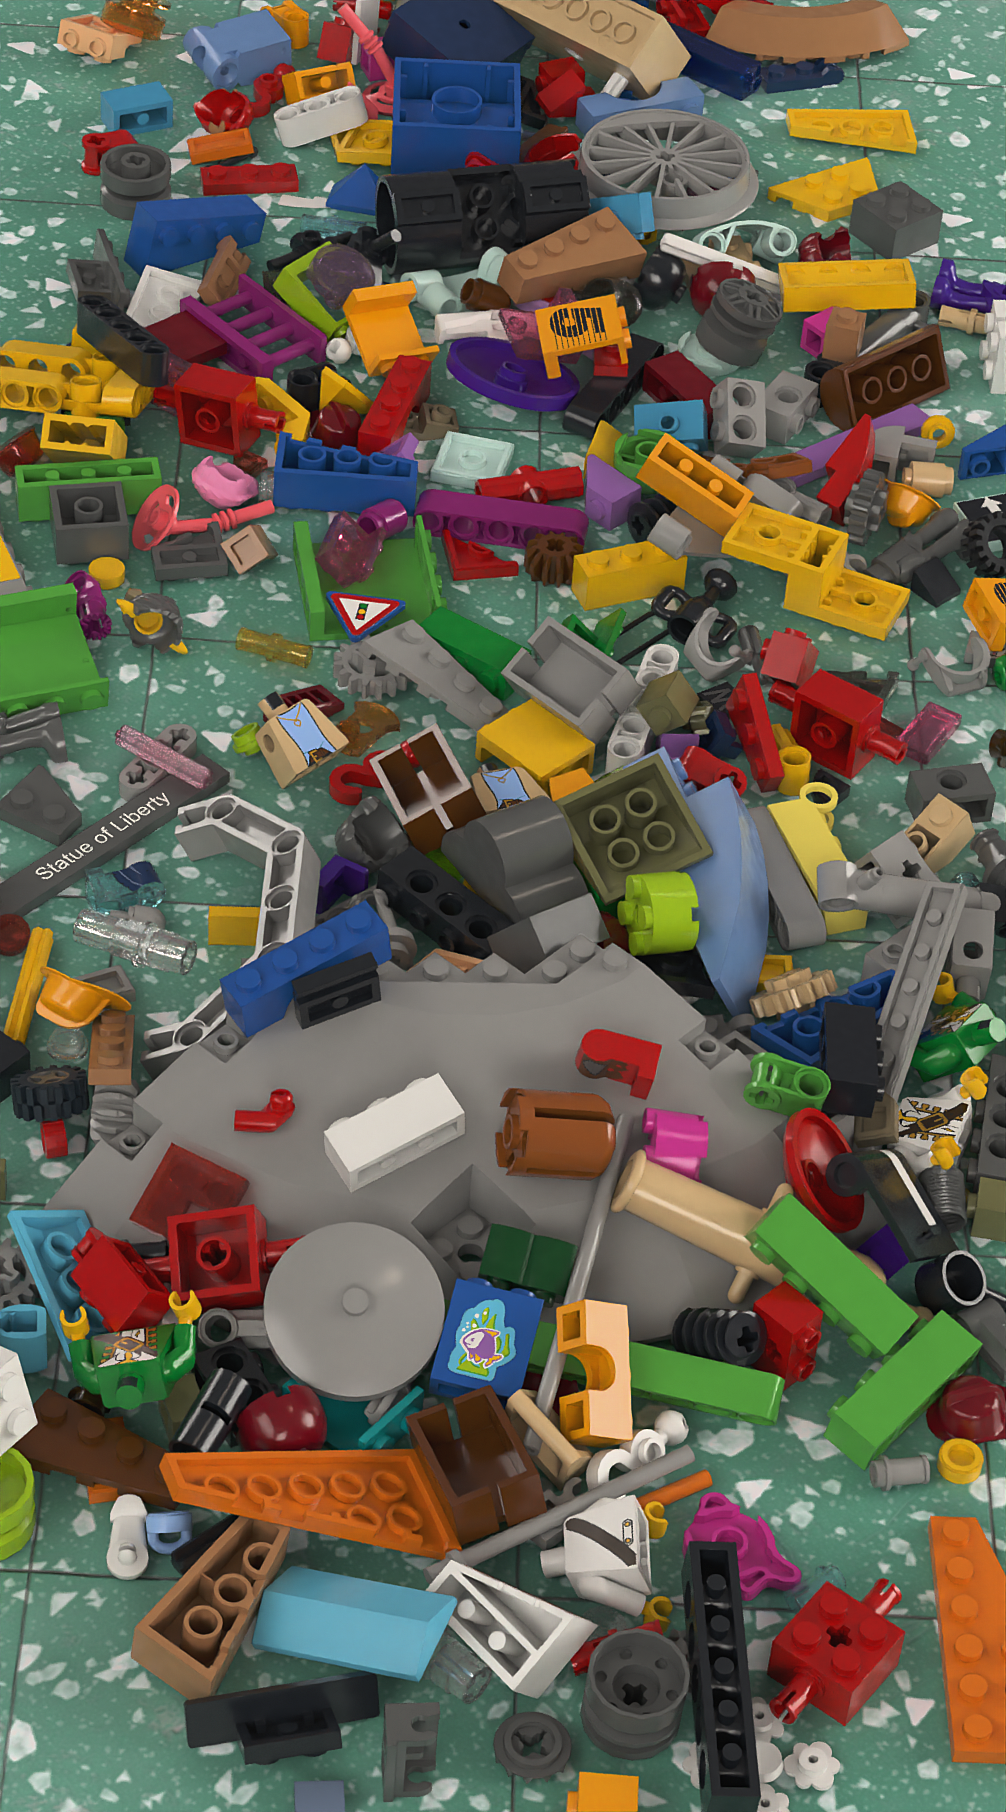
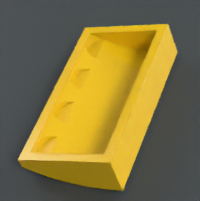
[778,258,916,312]

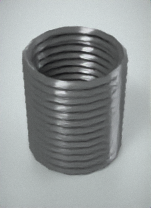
[918,1165,968,1234]

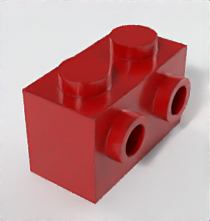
[760,627,819,689]

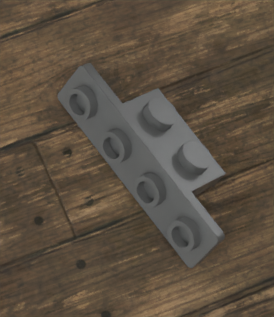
[66,229,130,311]

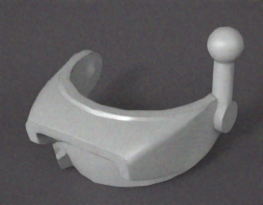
[683,607,753,682]
[907,636,991,697]

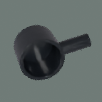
[914,1250,1006,1315]

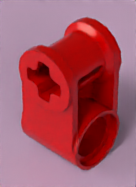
[81,129,138,176]
[680,746,748,796]

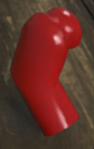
[234,1089,295,1133]

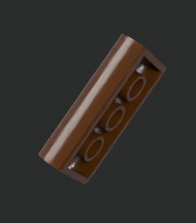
[820,324,950,432]

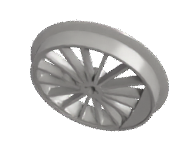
[574,109,759,230]

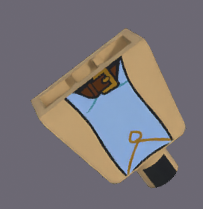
[255,691,349,789]
[470,763,550,815]

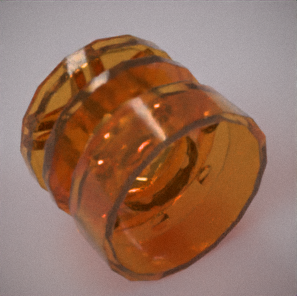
[100,0,171,41]

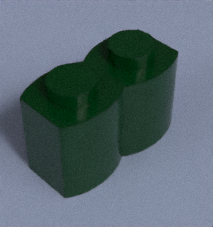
[478,1223,578,1308]

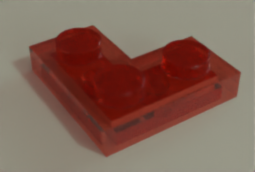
[129,1143,250,1242]

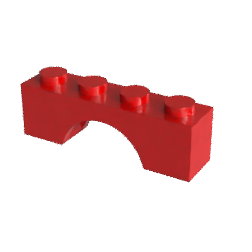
[357,354,432,456]

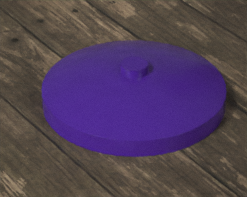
[446,337,580,412]

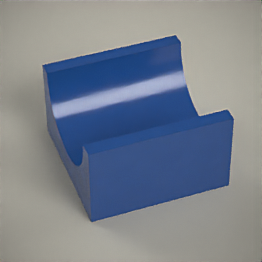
[391,57,521,174]

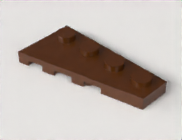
[12,1388,180,1511]

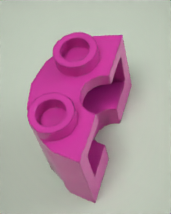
[642,1108,708,1183]

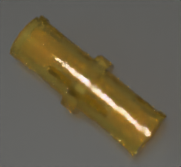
[235,627,313,669]

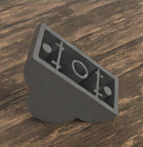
[441,795,588,924]

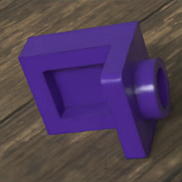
[316,854,369,915]

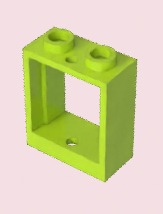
[272,241,369,344]

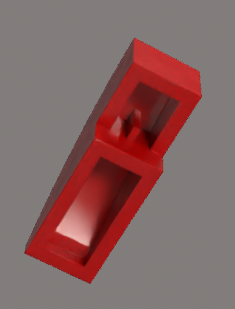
[816,413,875,527]

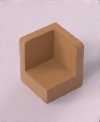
[221,525,278,575]

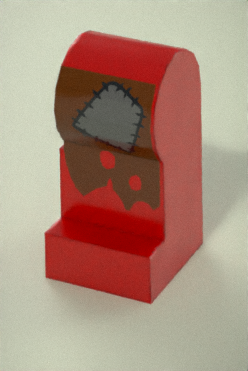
[575,1029,662,1100]

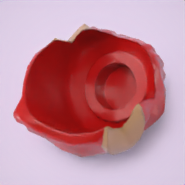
[193,88,254,134]

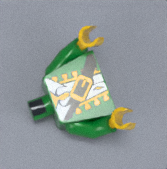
[910,972,1006,1082]
[59,1290,202,1410]

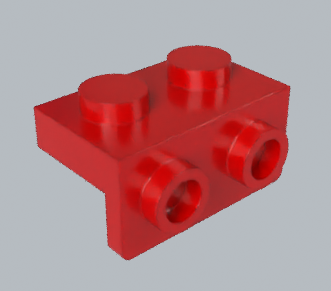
[656,0,711,44]

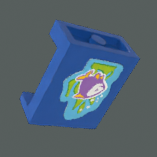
[429,1278,544,1410]

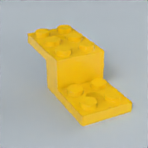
[721,502,911,641]

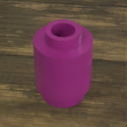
[356,499,408,542]

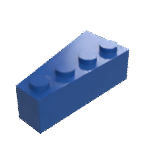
[124,194,267,277]
[273,431,418,517]
[751,969,895,1069]

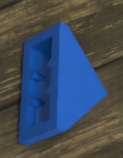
[326,163,379,216]

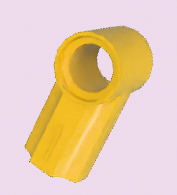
[771,723,811,796]

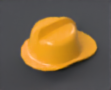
[884,478,941,528]
[36,966,132,1029]

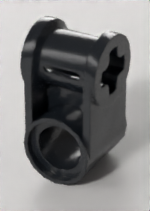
[286,361,352,412]

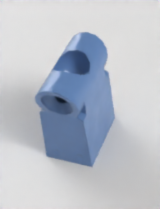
[183,9,292,91]

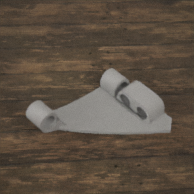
[647,453,804,560]

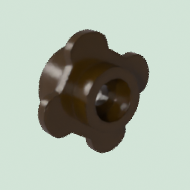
[989,729,1006,768]

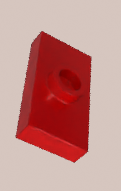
[593,327,628,377]

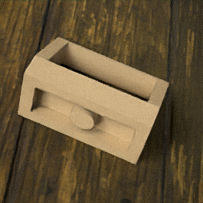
[505,1389,594,1491]

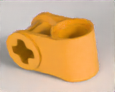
[260,0,309,49]

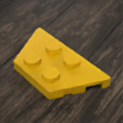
[329,119,393,166]
[767,157,878,222]

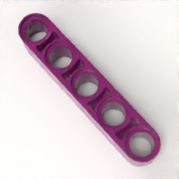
[412,489,589,549]

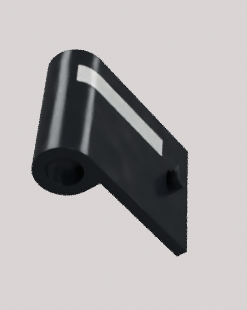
[826,1148,959,1263]

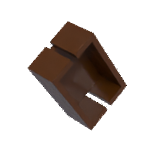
[369,723,487,855]
[405,1385,547,1545]

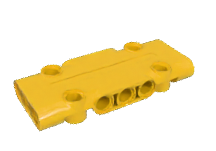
[0,340,155,419]

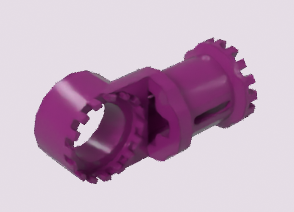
[65,570,112,641]

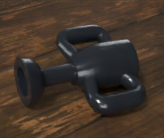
[651,568,738,649]

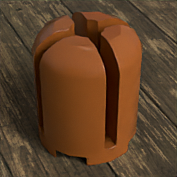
[495,1088,616,1181]

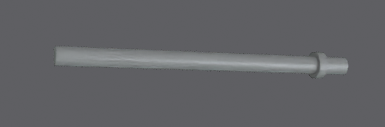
[423,1445,695,1585]

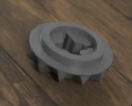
[493,1712,572,1784]

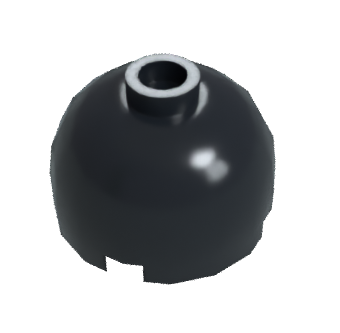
[626,245,688,311]

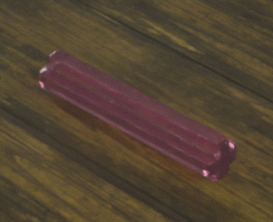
[115,725,213,790]

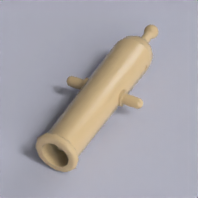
[610,1150,934,1328]

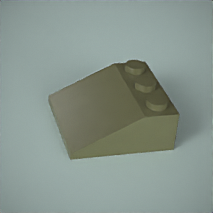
[554,753,713,906]

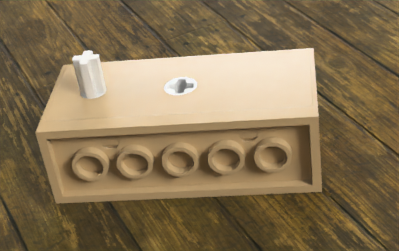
[493,0,691,100]

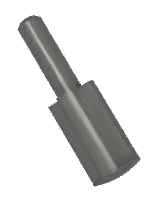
[737,625,769,686]

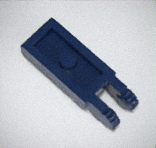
[756,58,845,94]

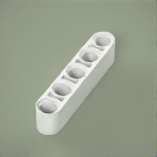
[605,644,679,777]

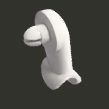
[106,1494,149,1580]

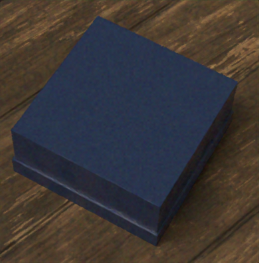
[382,0,535,63]

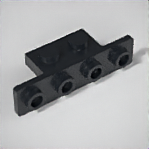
[183,1671,380,1765]

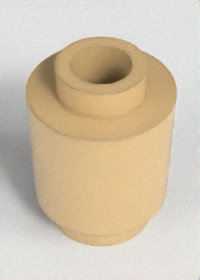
[901,461,954,498]

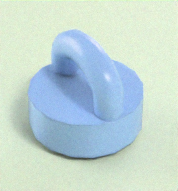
[146,1510,193,1555]

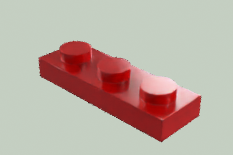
[200,162,299,196]

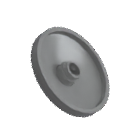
[263,1222,445,1402]

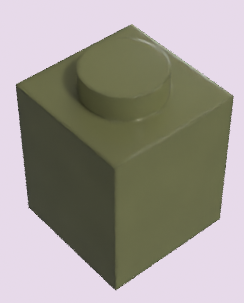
[636,670,700,736]
[966,1177,1006,1242]

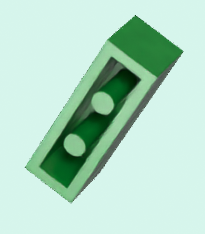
[419,606,532,701]

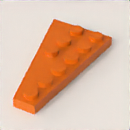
[159,1449,462,1560]
[928,1516,1006,1764]

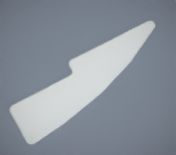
[278,195,330,208]

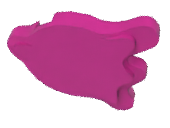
[682,1492,802,1601]

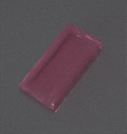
[897,701,962,765]

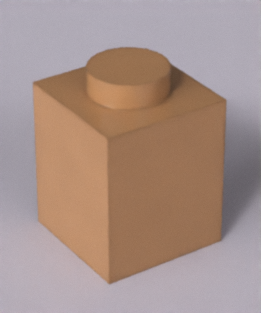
[822,306,867,363]

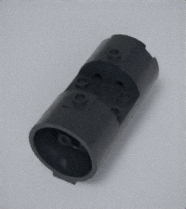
[375,158,591,275]

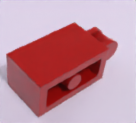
[70,1227,171,1333]

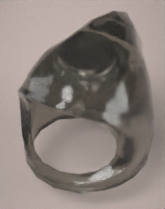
[566,277,643,328]

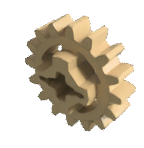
[748,967,838,1020]

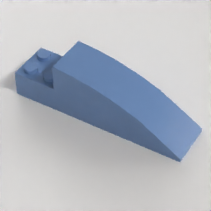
[623,746,769,1017]

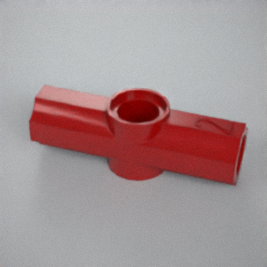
[474,465,584,505]

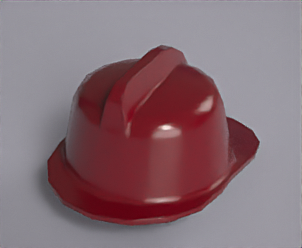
[309,401,362,450]
[926,1375,1006,1444]

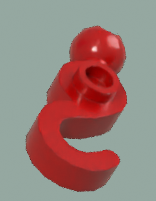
[250,63,296,118]
[329,740,420,806]

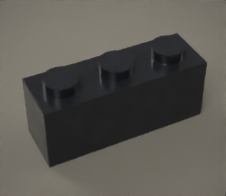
[819,1002,885,1118]

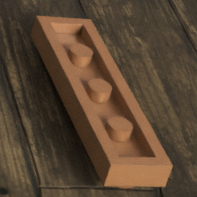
[88,1010,135,1085]

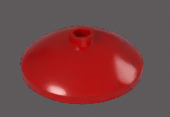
[783,1108,865,1234]

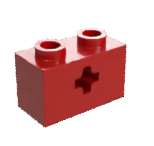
[751,1281,824,1391]

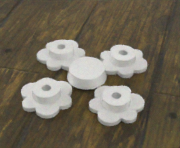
[682,1697,840,1812]

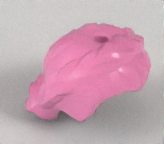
[191,455,259,510]

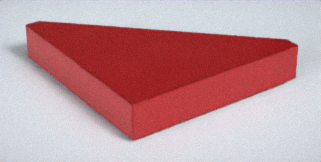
[441,529,519,581]

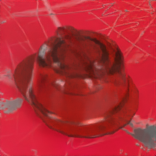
[0,426,44,478]

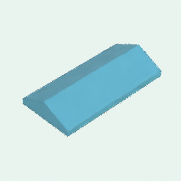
[7,1210,110,1362]
[252,1566,458,1682]

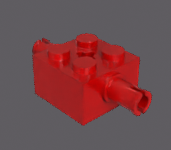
[153,363,286,457]
[768,669,908,780]
[143,1204,305,1314]
[767,1578,905,1726]

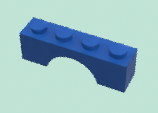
[219,900,392,1038]

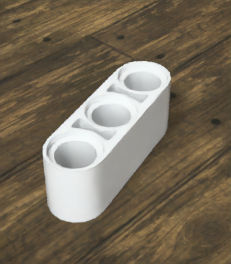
[274,86,368,147]

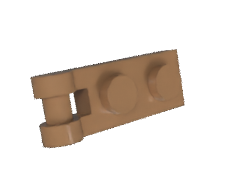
[197,235,251,306]

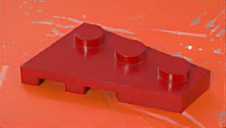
[725,672,785,793]

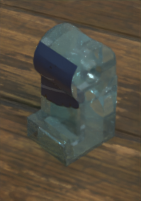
[85,861,166,922]

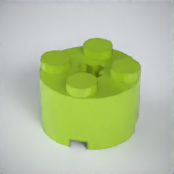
[617,871,699,956]

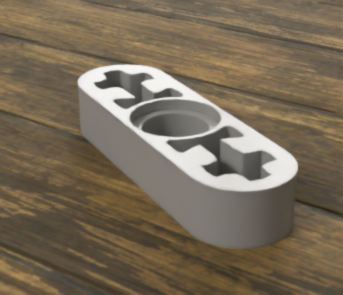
[119,724,197,802]

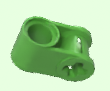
[743,1052,831,1117]

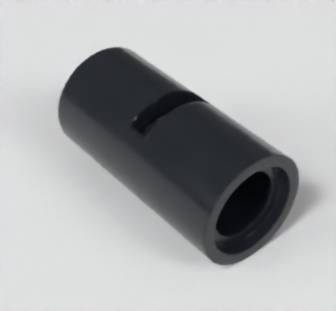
[168,1368,252,1453]

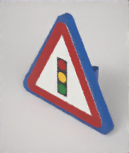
[326,591,406,642]

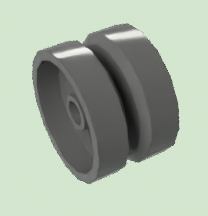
[100,143,171,221]

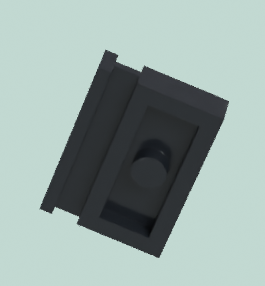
[291,952,381,1030]

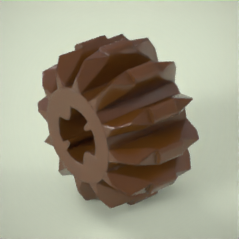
[524,530,584,588]

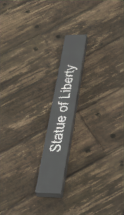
[0,754,230,931]

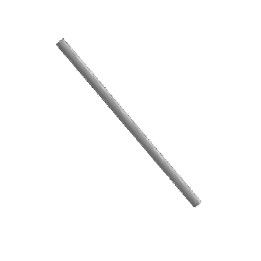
[523,1113,635,1456]

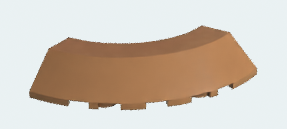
[702,0,909,64]

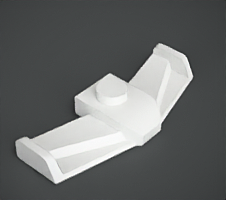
[434,309,541,344]

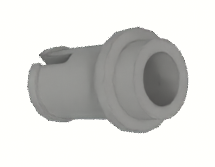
[869,1454,930,1491]

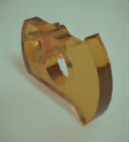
[336,701,400,757]

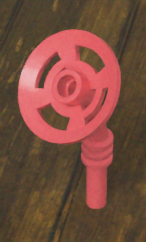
[337,3,394,116]
[132,484,275,551]

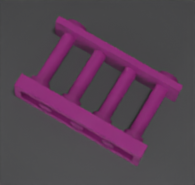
[180,273,327,381]

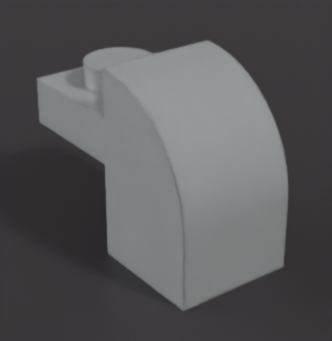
[872,426,938,485]

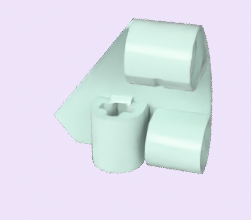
[692,220,797,265]
[389,247,508,316]

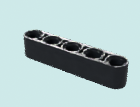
[77,295,169,388]
[562,333,664,440]

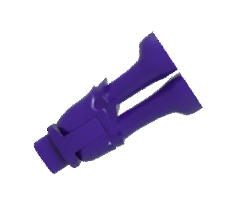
[930,258,1006,314]

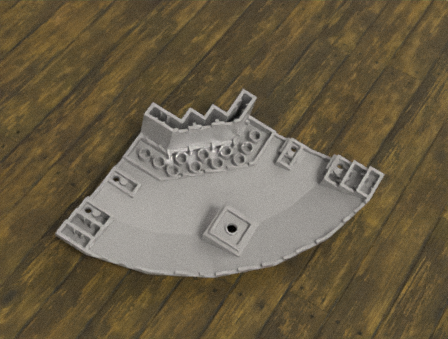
[42,934,887,1368]

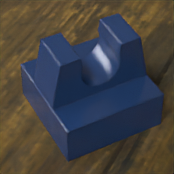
[698,709,743,759]

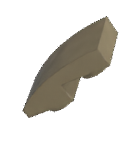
[403,402,459,441]

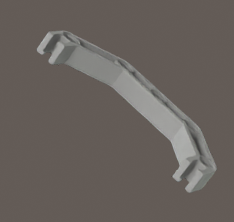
[140,794,321,1081]

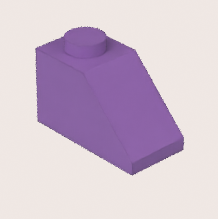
[585,454,642,531]

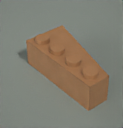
[497,207,647,305]
[131,1516,291,1700]

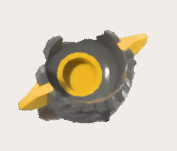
[116,588,188,655]

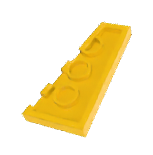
[785,109,918,154]

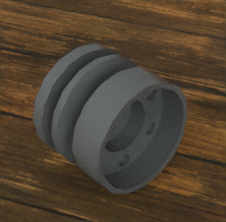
[695,278,783,367]
[580,1628,690,1761]

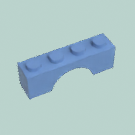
[575,77,705,136]

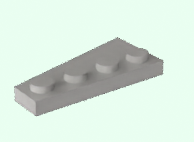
[359,619,509,731]

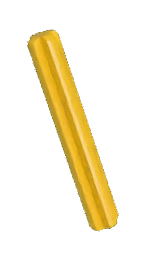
[3,926,54,1045]

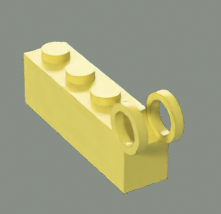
[767,782,868,936]

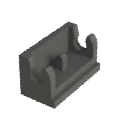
[381,1702,440,1802]

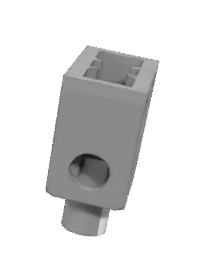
[944,907,995,1002]

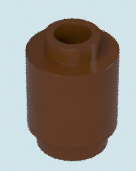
[460,278,511,312]

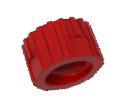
[40,1118,68,1159]

